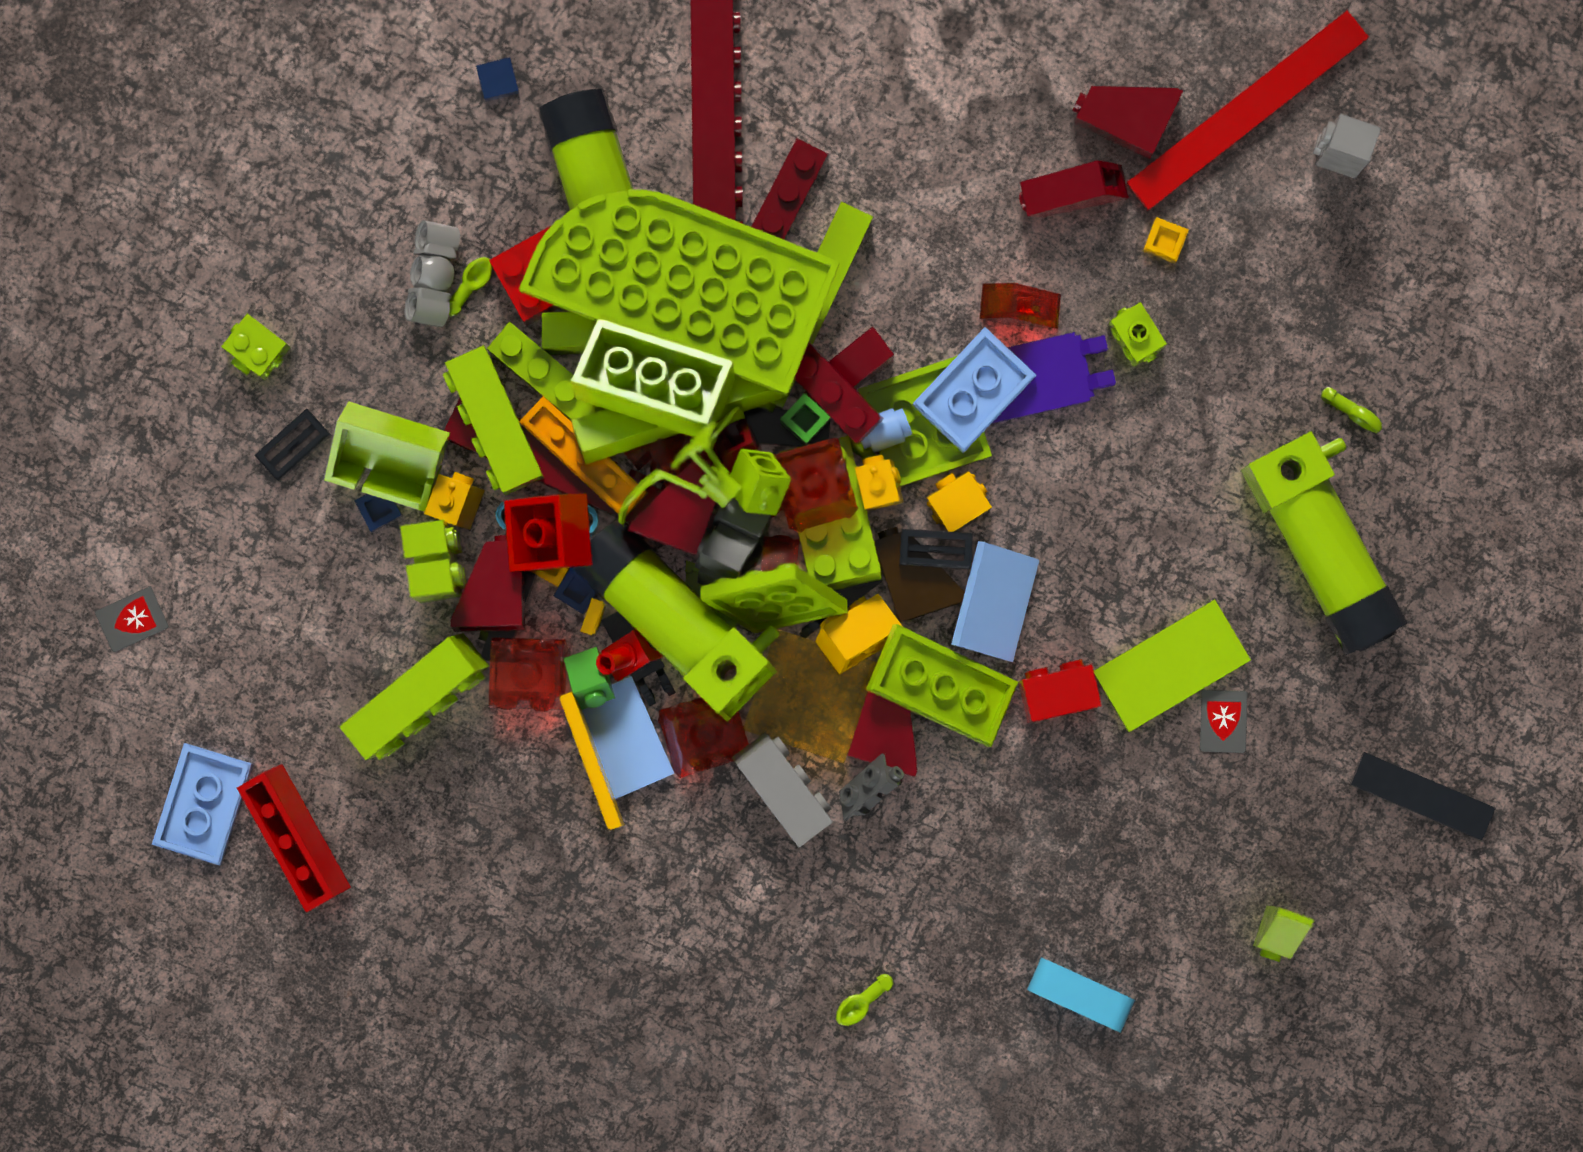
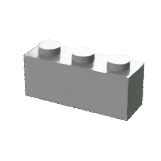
[1313,114,1381,178]
[731,732,833,847]

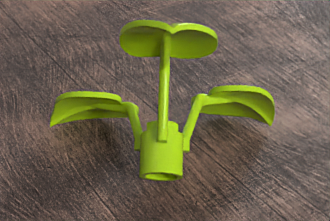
[618,407,745,525]

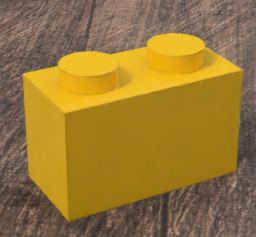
[815,594,902,675]

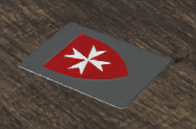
[95,586,169,652]
[1200,690,1247,753]

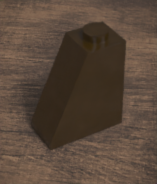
[874,527,965,623]

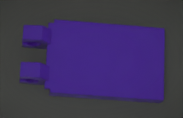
[990,332,1116,425]

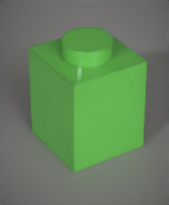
[780,393,831,446]
[563,647,615,710]

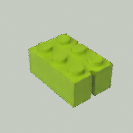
[324,401,450,512]
[400,520,467,603]

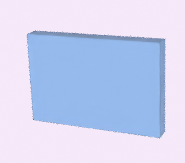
[912,327,1037,453]
[951,541,1039,662]
[582,676,675,800]
[152,743,253,866]

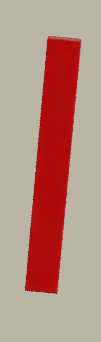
[1126,10,1369,211]

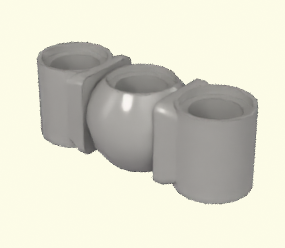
[404,220,460,327]

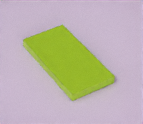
[1094,599,1251,733]
[866,624,1018,747]

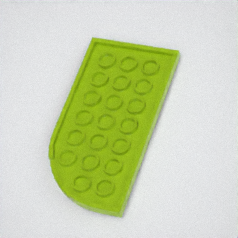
[519,189,840,396]

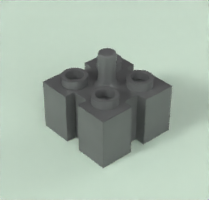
[695,497,771,586]

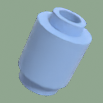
[862,408,912,453]

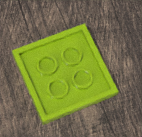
[858,356,992,487]
[701,564,848,634]

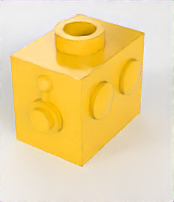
[855,455,904,511]
[925,471,992,532]
[424,472,485,530]

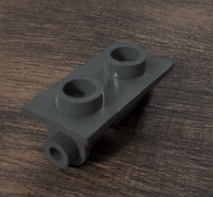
[839,753,904,821]

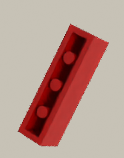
[237,764,351,913]

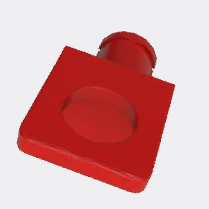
[596,629,663,681]

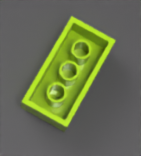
[571,319,735,440]
[779,436,881,590]
[339,633,490,760]

